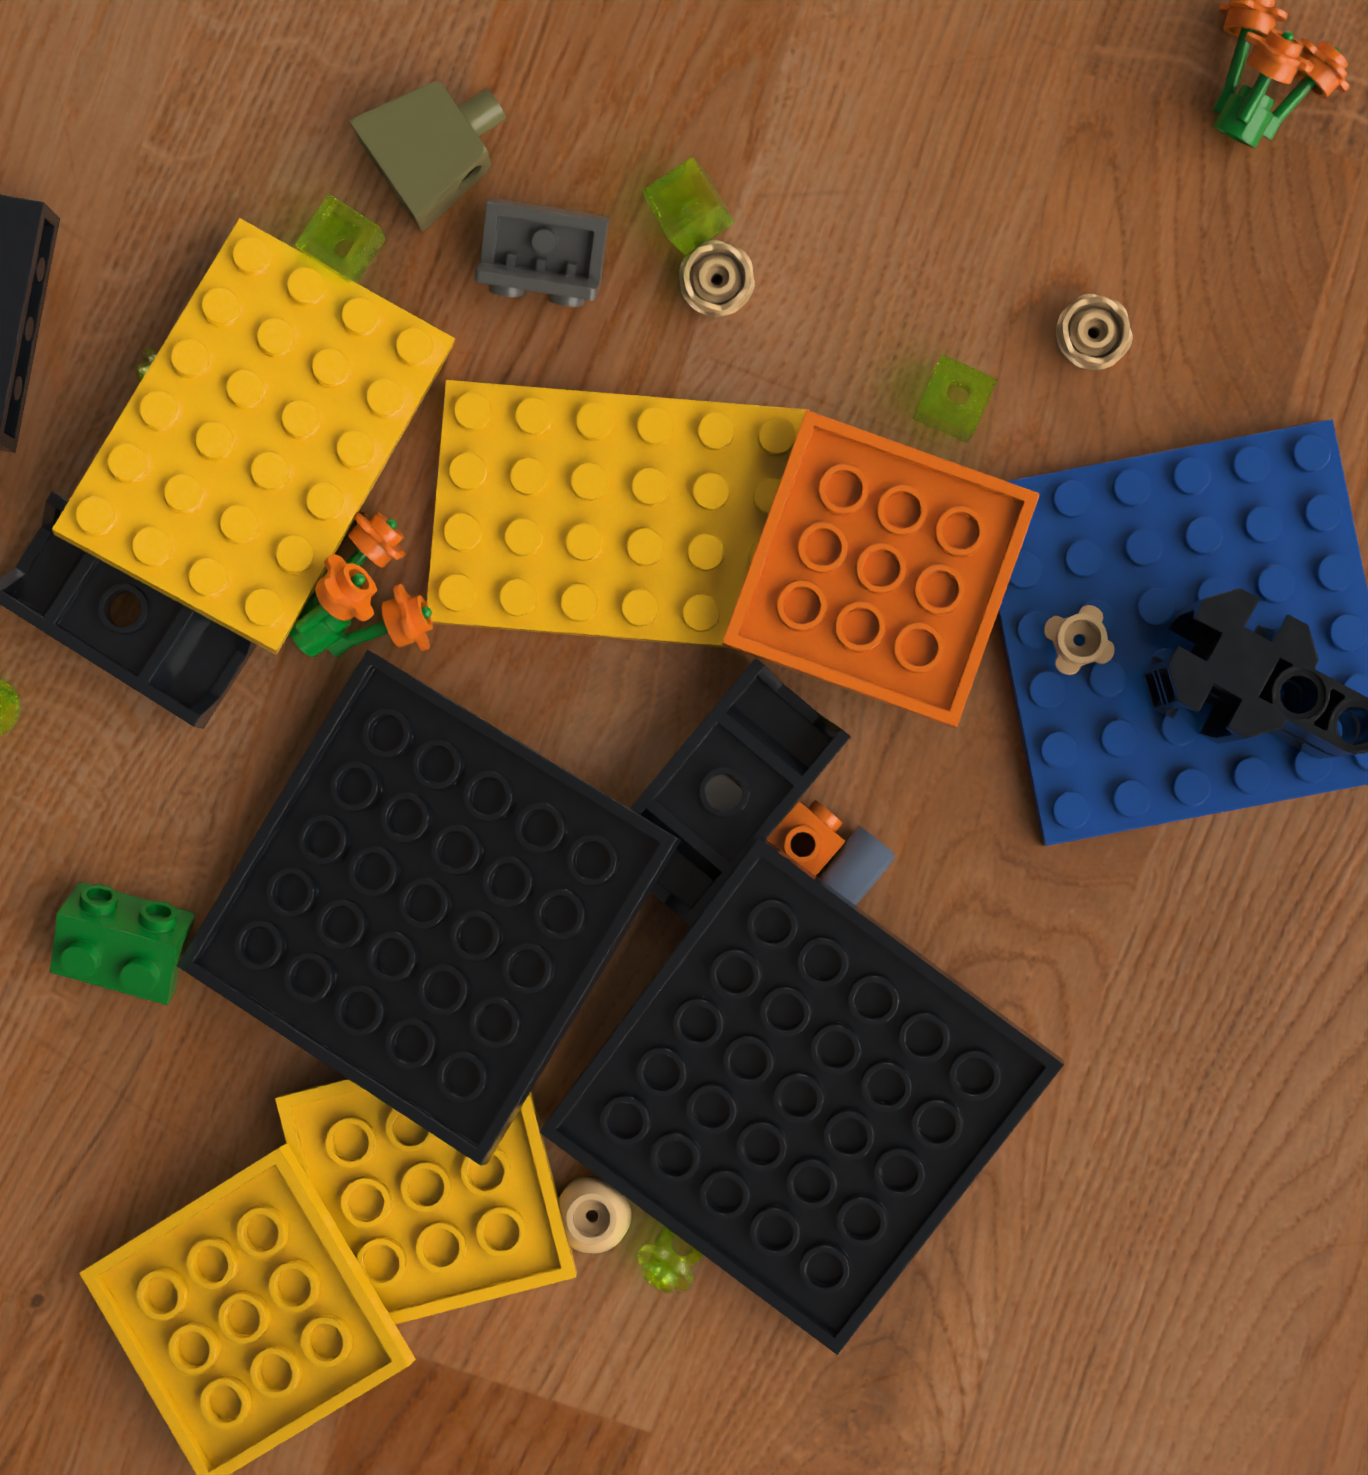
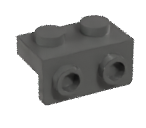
[474,197,610,307]

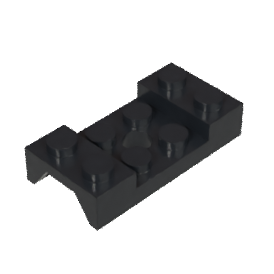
[0,491,257,729]
[630,658,851,927]

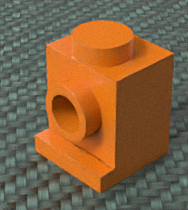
[767,800,846,876]

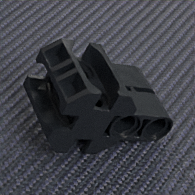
[1143,588,1368,759]

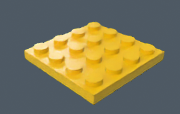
[275,1078,577,1324]
[79,1143,416,1475]

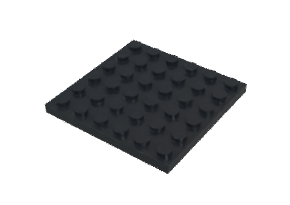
[177,650,681,1166]
[539,835,1064,1355]

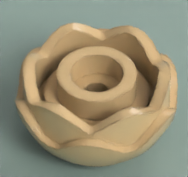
[679,240,755,317]
[1056,294,1133,371]
[558,1176,632,1254]

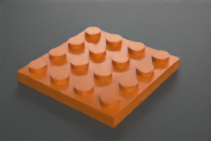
[722,410,1040,728]

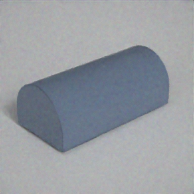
[816,826,895,905]

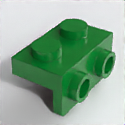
[50,882,195,1005]

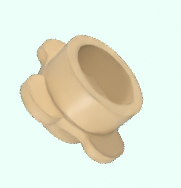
[1044,605,1115,675]

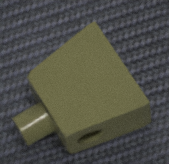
[349,81,507,232]

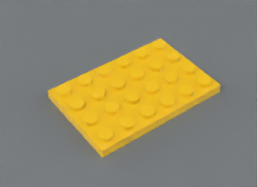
[52,218,455,655]
[427,380,809,648]

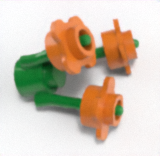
[1212,0,1350,149]
[289,512,433,657]

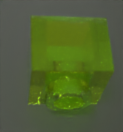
[642,156,735,256]
[295,193,386,283]
[912,355,998,443]

